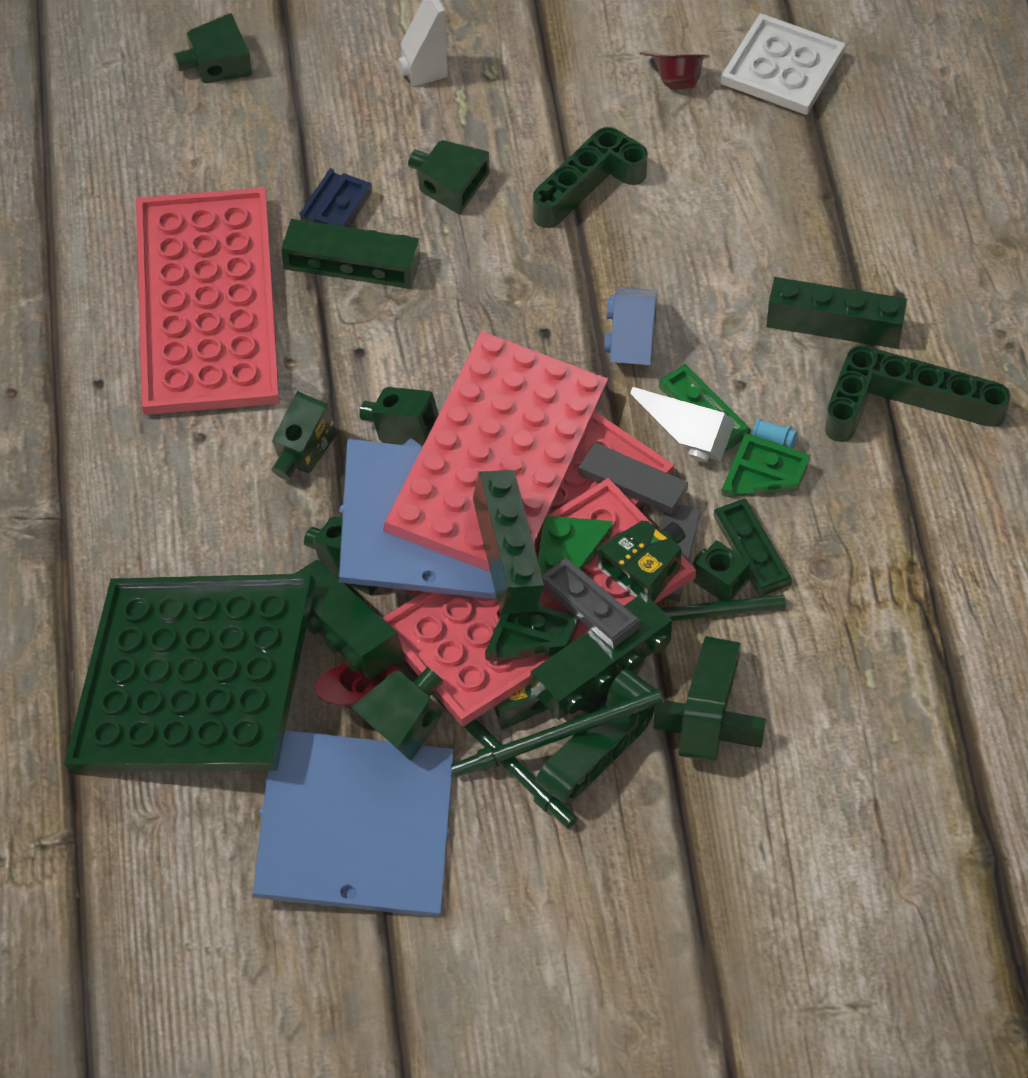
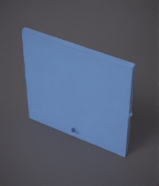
[338,439,497,599]
[252,730,454,918]

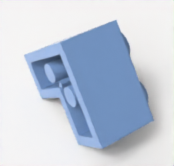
[604,287,658,365]

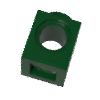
[693,540,751,601]

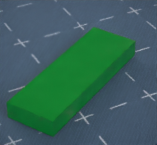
[659,364,751,452]

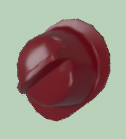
[639,52,710,90]
[314,663,399,709]

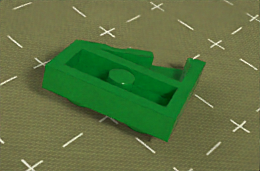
[721,433,811,497]
[538,516,613,575]

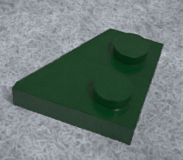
[485,605,579,662]

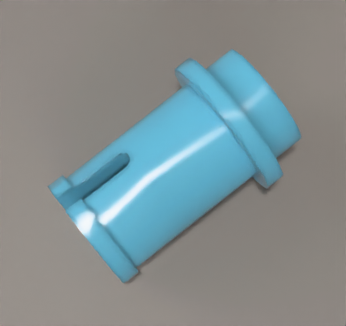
[752,418,798,449]

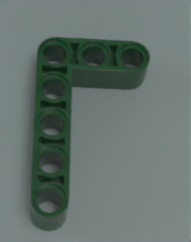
[825,345,1010,442]

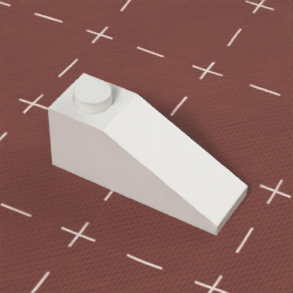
[397,0,448,87]
[630,387,735,462]

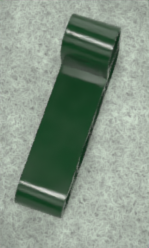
[533,127,648,228]
[678,636,741,763]
[536,669,656,805]

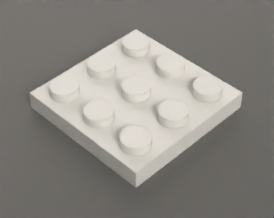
[721,13,846,115]

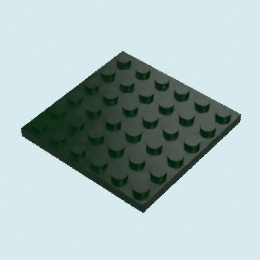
[64,573,316,772]

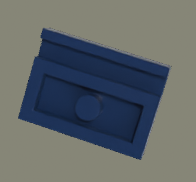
[300,168,372,227]

